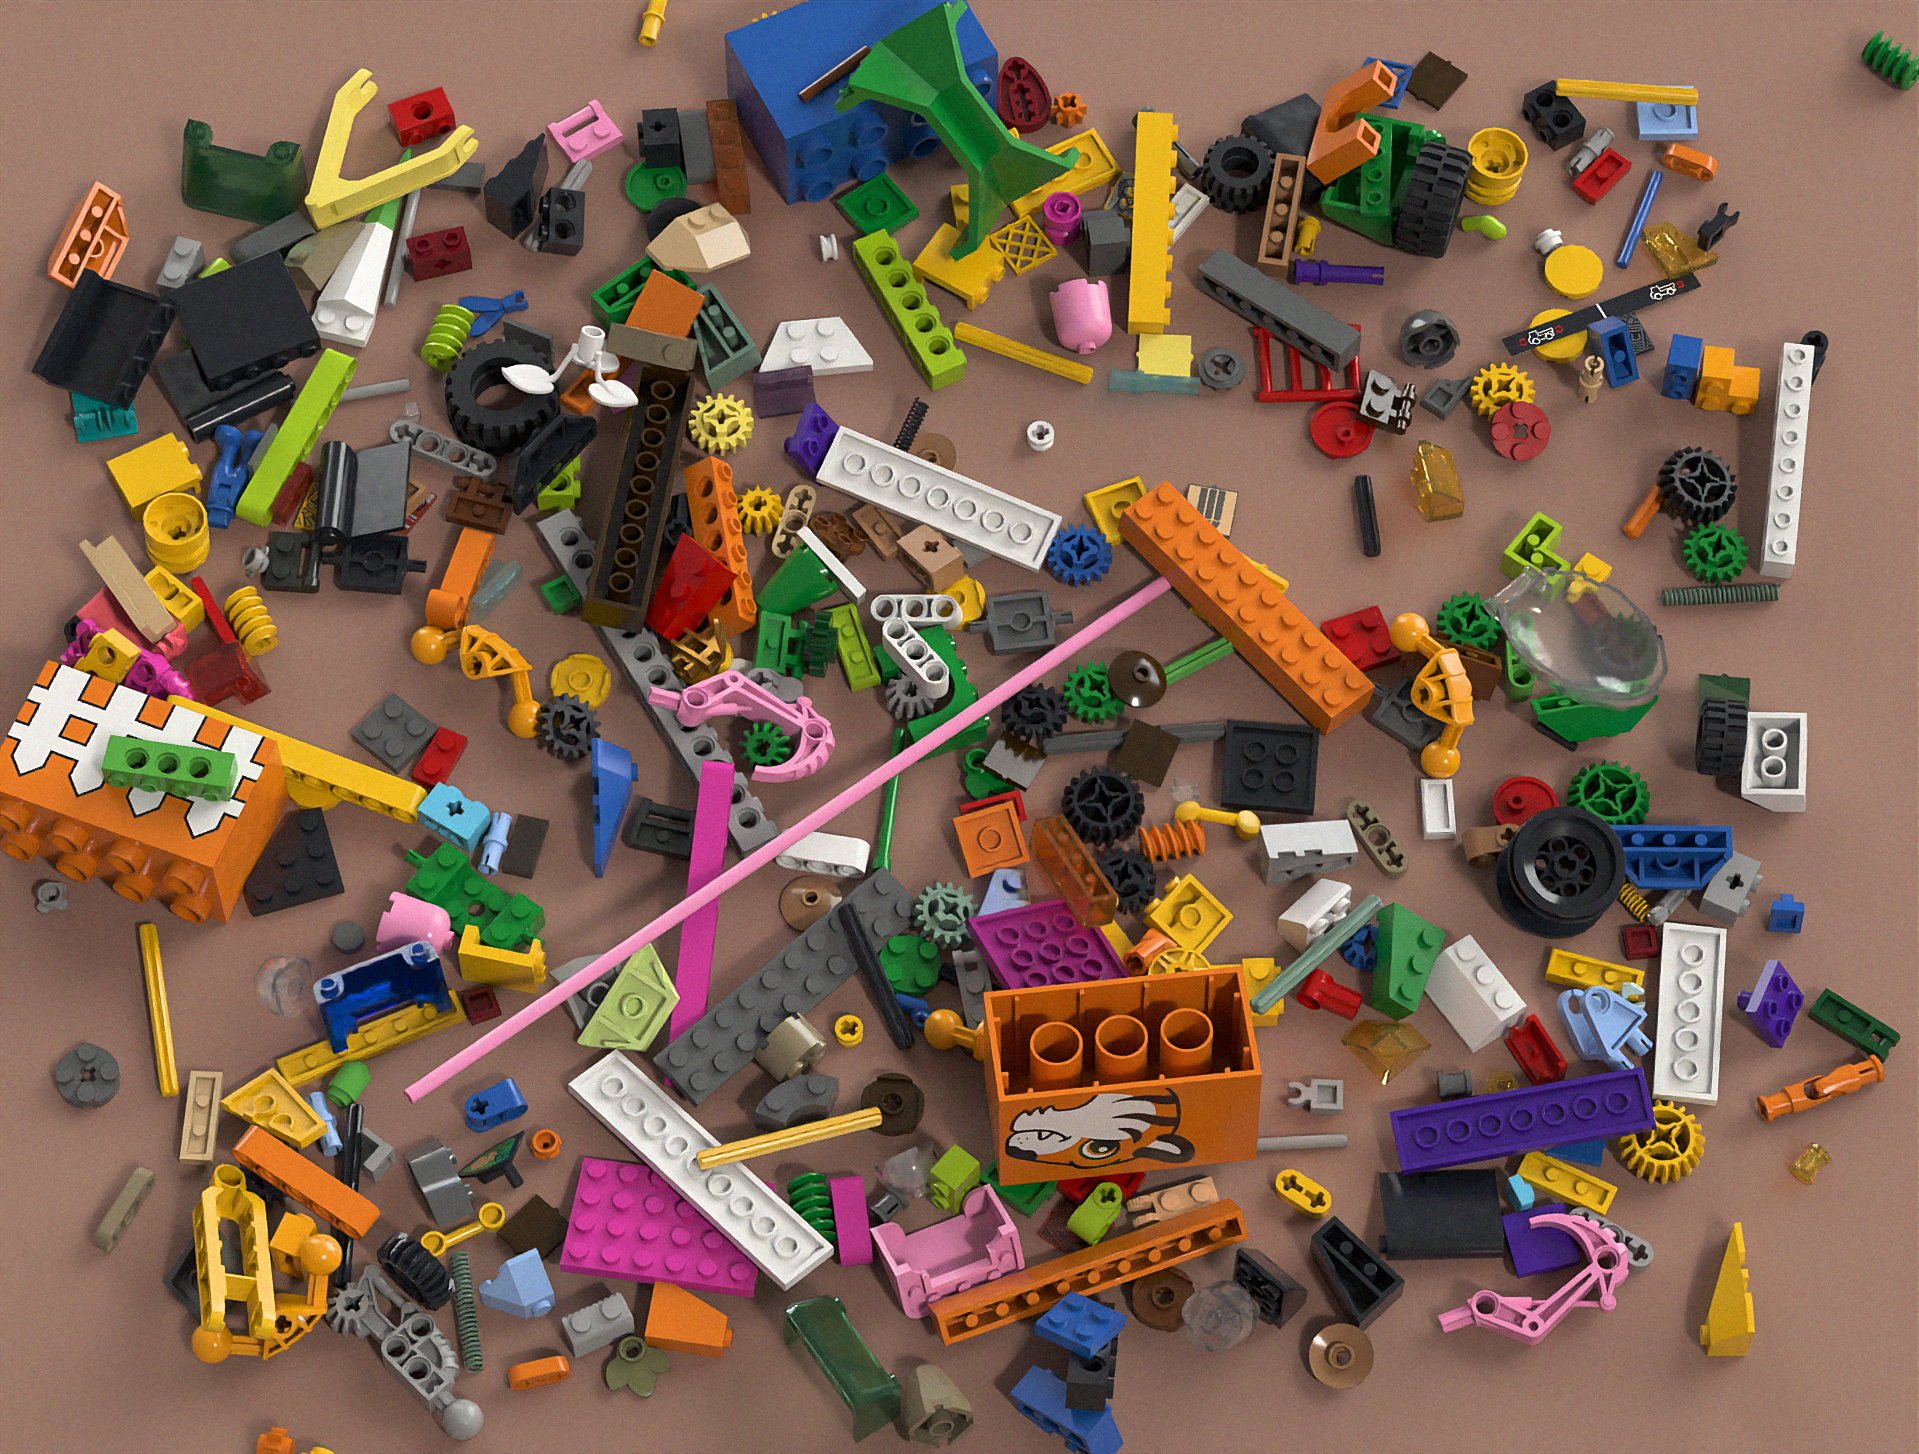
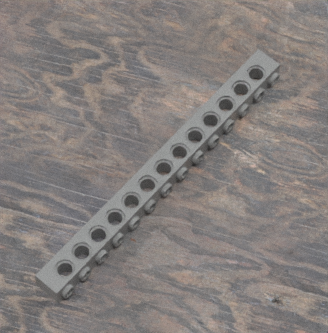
[536,508,779,861]

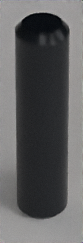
[1536,721,1579,752]

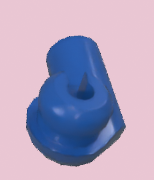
[896,993,932,1029]

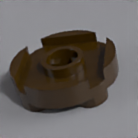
[861,1073,925,1137]

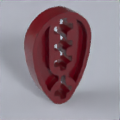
[997,57,1051,134]

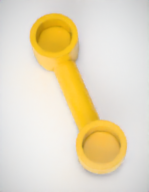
[1174,801,1261,840]
[421,1203,505,1259]

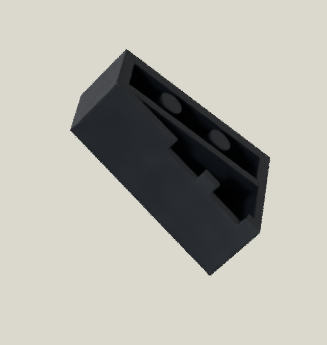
[1309,1215,1405,1332]

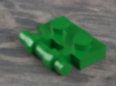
[752,610,809,681]

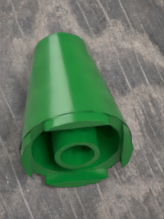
[754,543,839,616]

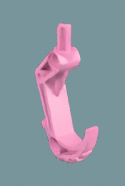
[647,670,835,783]
[1437,1214,1629,1346]

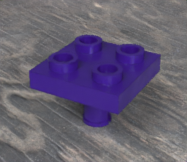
[784,402,840,487]
[1737,959,1804,1049]

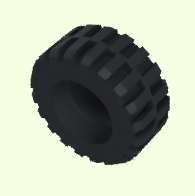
[1395,140,1473,259]
[444,339,561,456]

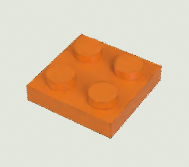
[952,801,1031,879]

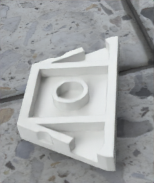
[759,317,873,381]

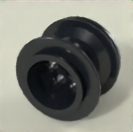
[1494,806,1626,939]

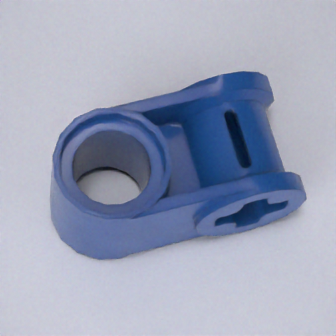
[465,1078,529,1133]

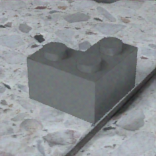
[1081,209,1131,277]

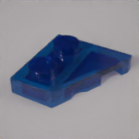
[977,868,1031,917]

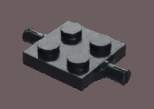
[322,535,427,595]

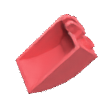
[75,585,189,676]

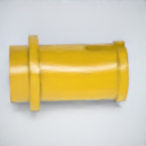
[1295,217,1321,256]

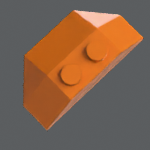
[48,181,130,291]

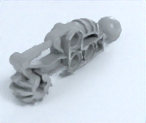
[326,1264,484,1441]

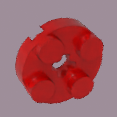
[1490,401,1551,461]

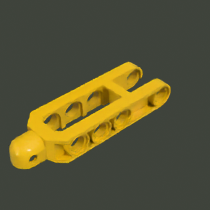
[192,1164,276,1340]

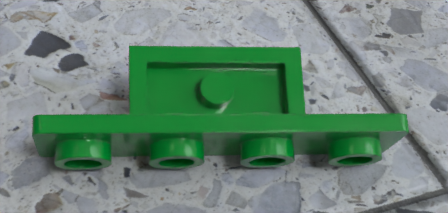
[1356,121,1392,217]

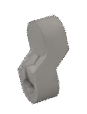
[746,668,804,704]

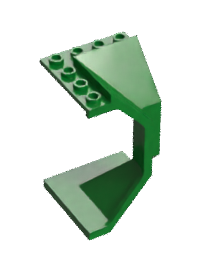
[833,0,1081,262]

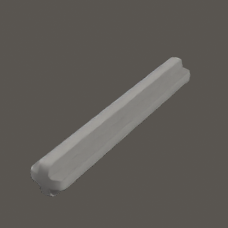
[524,158,593,253]

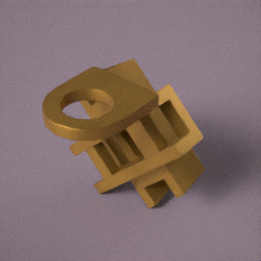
[670,616,727,679]

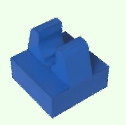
[1768,894,1805,933]

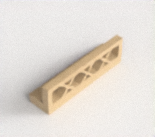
[78,535,178,645]

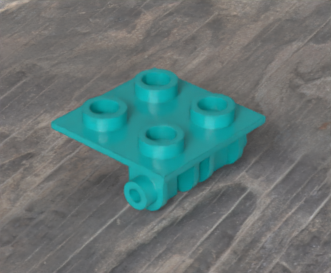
[72,393,138,443]

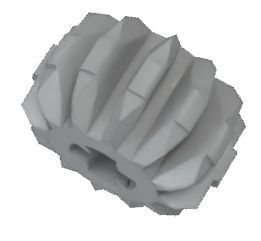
[885,671,937,722]

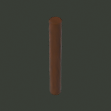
[797,45,871,104]

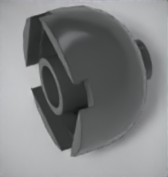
[1399,309,1460,369]

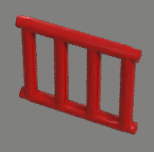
[1252,324,1363,403]

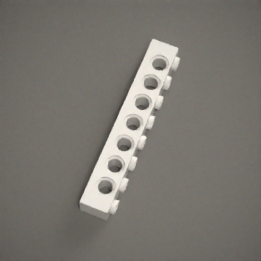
[1759,342,1814,579]

